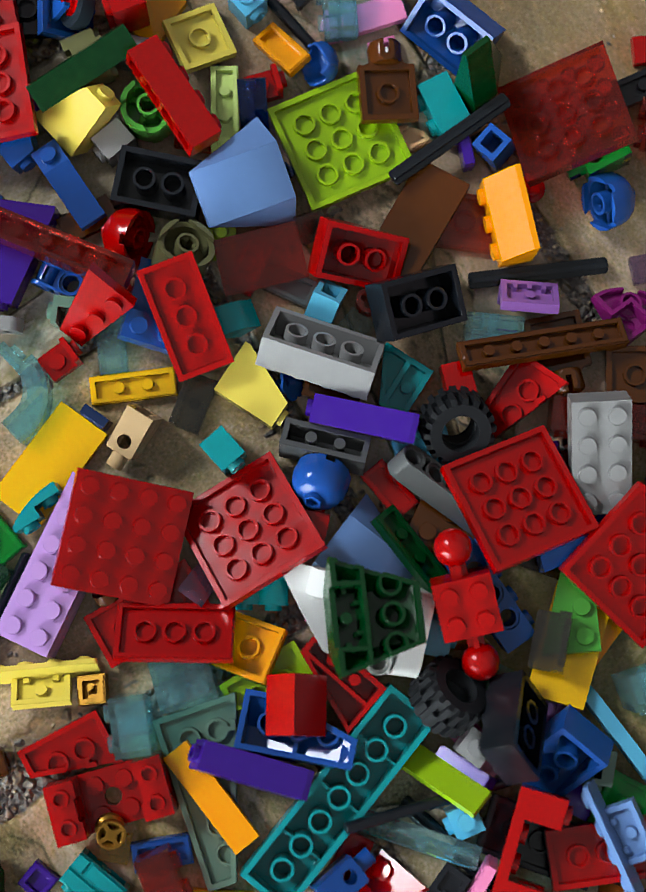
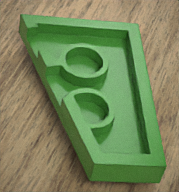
[542,571,602,656]

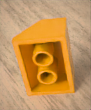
[476,163,541,268]

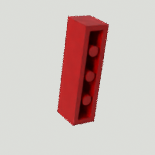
[126,34,222,157]

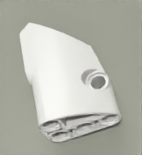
[283,564,435,679]

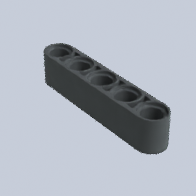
[387,444,475,538]

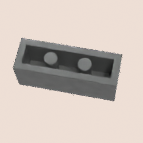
[279,417,371,476]

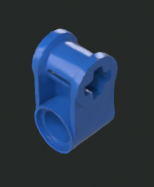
[30,256,84,297]

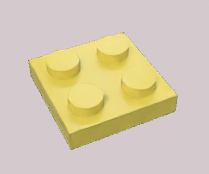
[162,3,237,74]

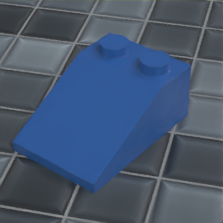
[117,257,168,355]
[523,704,614,796]

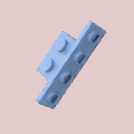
[582,779,646,892]

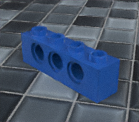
[444,537,537,654]

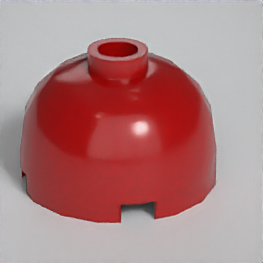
[101,207,155,266]

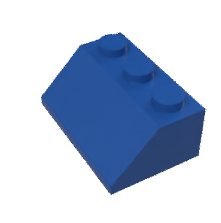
[400,0,506,76]

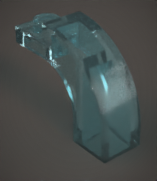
[0,341,53,446]

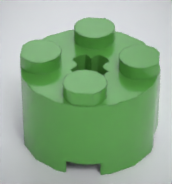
[120,79,172,143]

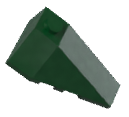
[454,35,502,114]

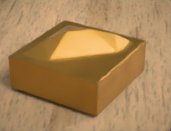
[77,673,110,707]

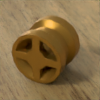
[95,812,126,850]

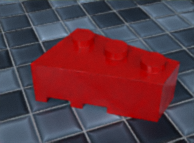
[300,635,387,734]

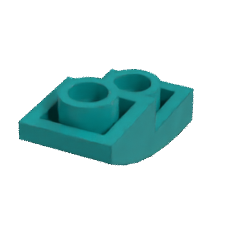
[12,481,63,535]

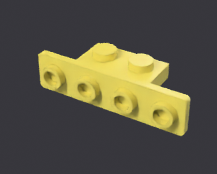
[0,656,101,710]

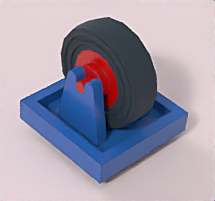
[37,0,96,40]

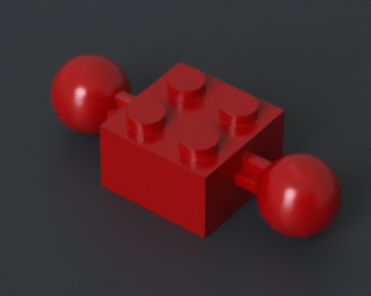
[430,528,504,681]

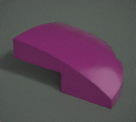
[591,287,646,346]

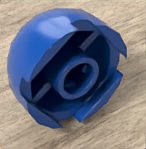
[581,172,636,231]
[291,453,351,510]

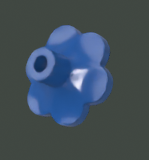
[276,373,304,401]

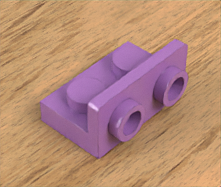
[497,279,560,314]

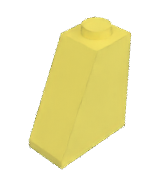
[36,83,122,157]
[214,341,290,430]

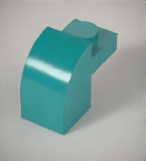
[214,299,261,339]

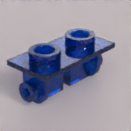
[237,77,269,131]

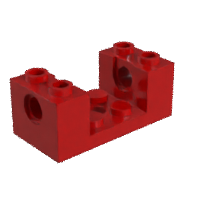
[42,750,179,848]
[492,783,573,892]

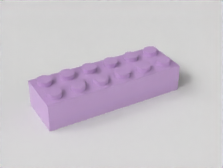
[0,471,87,658]

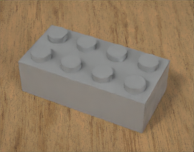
[255,306,386,401]
[567,391,632,515]

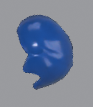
[302,41,339,87]

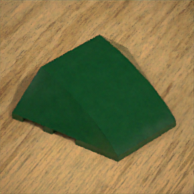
[323,556,427,679]

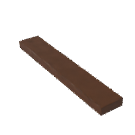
[456,317,630,372]

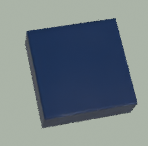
[80,404,113,431]

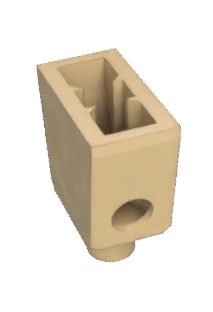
[106,404,163,471]

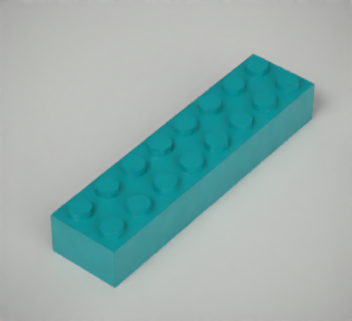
[240,682,431,892]

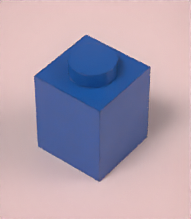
[472,122,516,171]

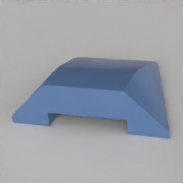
[188,117,296,228]
[312,493,412,579]

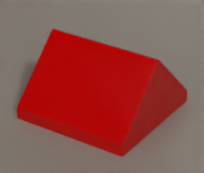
[265,673,327,737]

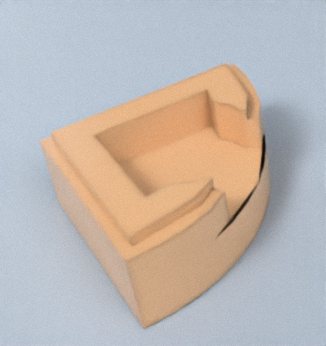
[398,125,432,153]

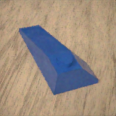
[233,688,358,771]

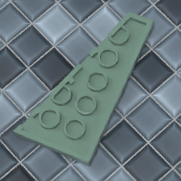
[152,691,238,892]

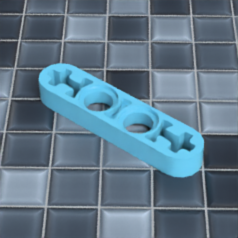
[585,685,646,783]

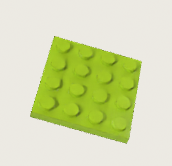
[267,71,412,213]

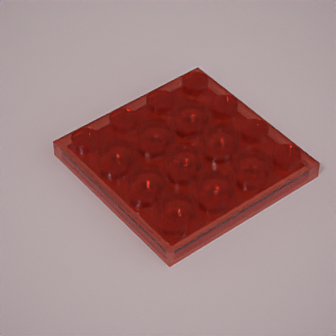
[497,41,639,187]

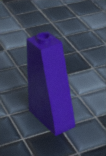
[0,199,60,312]
[305,393,420,445]
[188,739,315,801]

